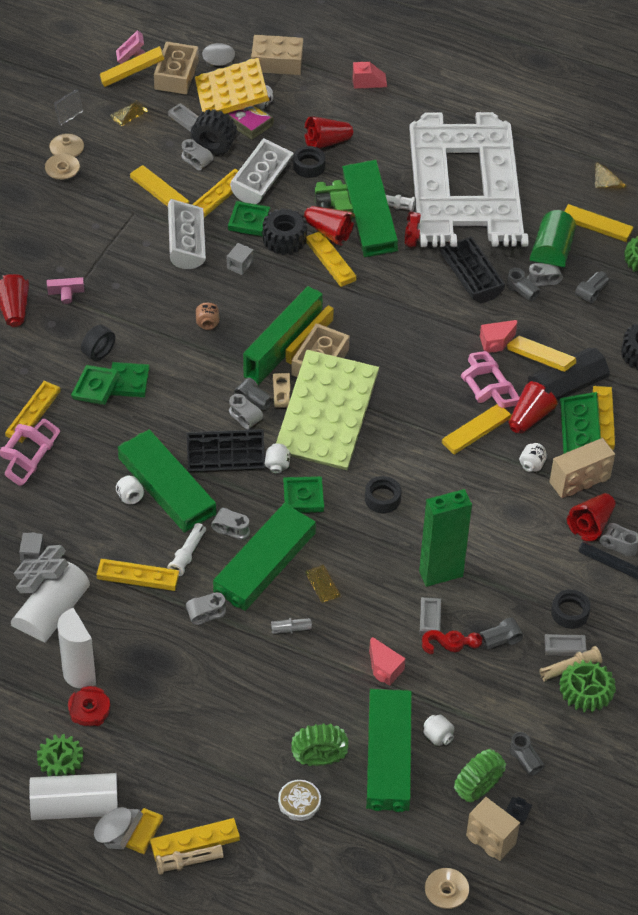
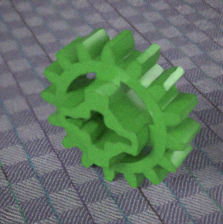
[37,734,83,777]

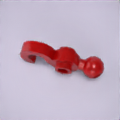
[422,630,482,654]

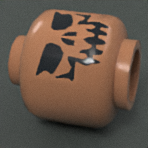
[196,303,219,330]

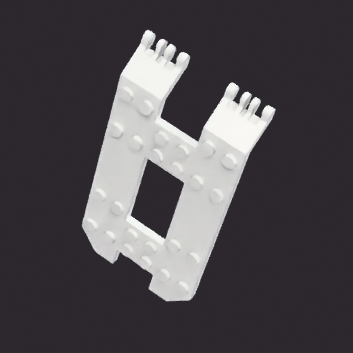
[409,112,528,247]

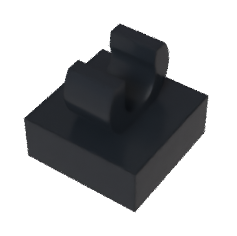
[506,797,532,826]

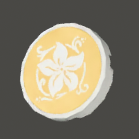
[278,780,321,821]

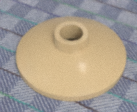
[50,134,84,157]
[45,154,80,180]
[425,868,469,909]

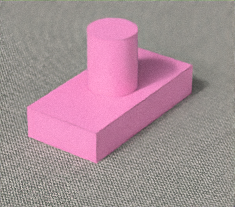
[116,31,145,64]
[47,277,84,304]

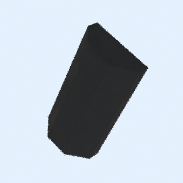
[440,236,505,304]
[528,348,610,401]
[186,429,265,471]

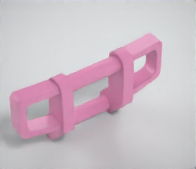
[461,351,520,408]
[0,419,60,486]

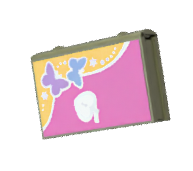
[226,105,274,140]

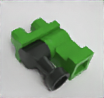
[315,180,352,221]

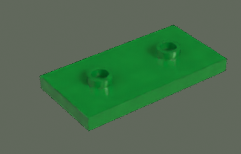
[560,392,602,454]

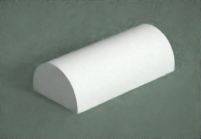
[230,138,293,204]
[168,199,206,269]
[11,562,90,643]
[57,608,96,688]
[30,773,118,820]

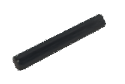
[579,542,638,579]

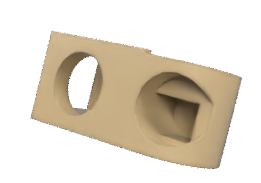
[273,373,290,408]

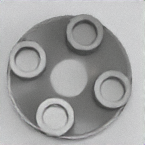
[202,43,235,67]
[94,807,134,844]

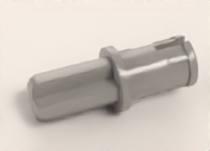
[271,618,312,634]

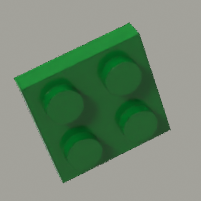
[228,201,270,236]
[110,362,150,398]
[71,365,120,405]
[283,476,324,512]

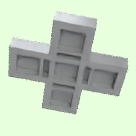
[14,545,69,593]

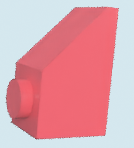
[352,62,387,89]
[480,320,517,353]
[369,637,405,686]

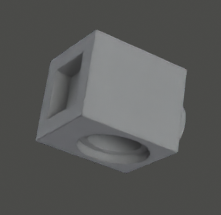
[227,243,253,275]
[19,532,44,563]

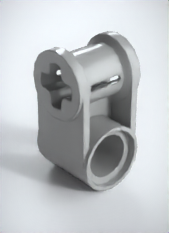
[181,139,213,170]
[527,263,563,287]
[229,394,263,429]
[211,508,250,540]
[600,523,638,556]
[186,592,226,625]

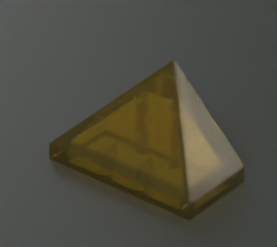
[111,100,148,126]
[595,162,627,188]
[305,564,340,603]

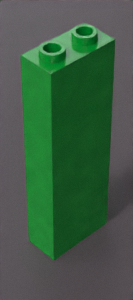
[342,160,398,257]
[243,286,323,386]
[118,429,216,533]
[419,489,472,587]
[213,503,316,611]
[366,689,411,812]

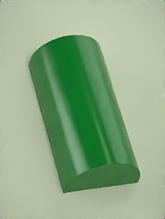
[530,210,576,267]

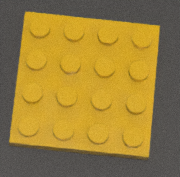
[195,58,270,114]

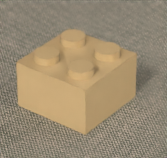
[466,797,520,861]

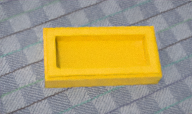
[125,808,163,854]

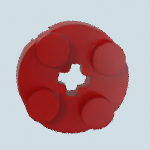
[404,211,421,247]
[68,686,110,726]

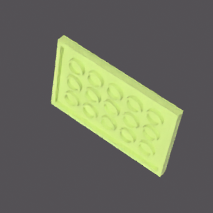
[276,350,379,471]

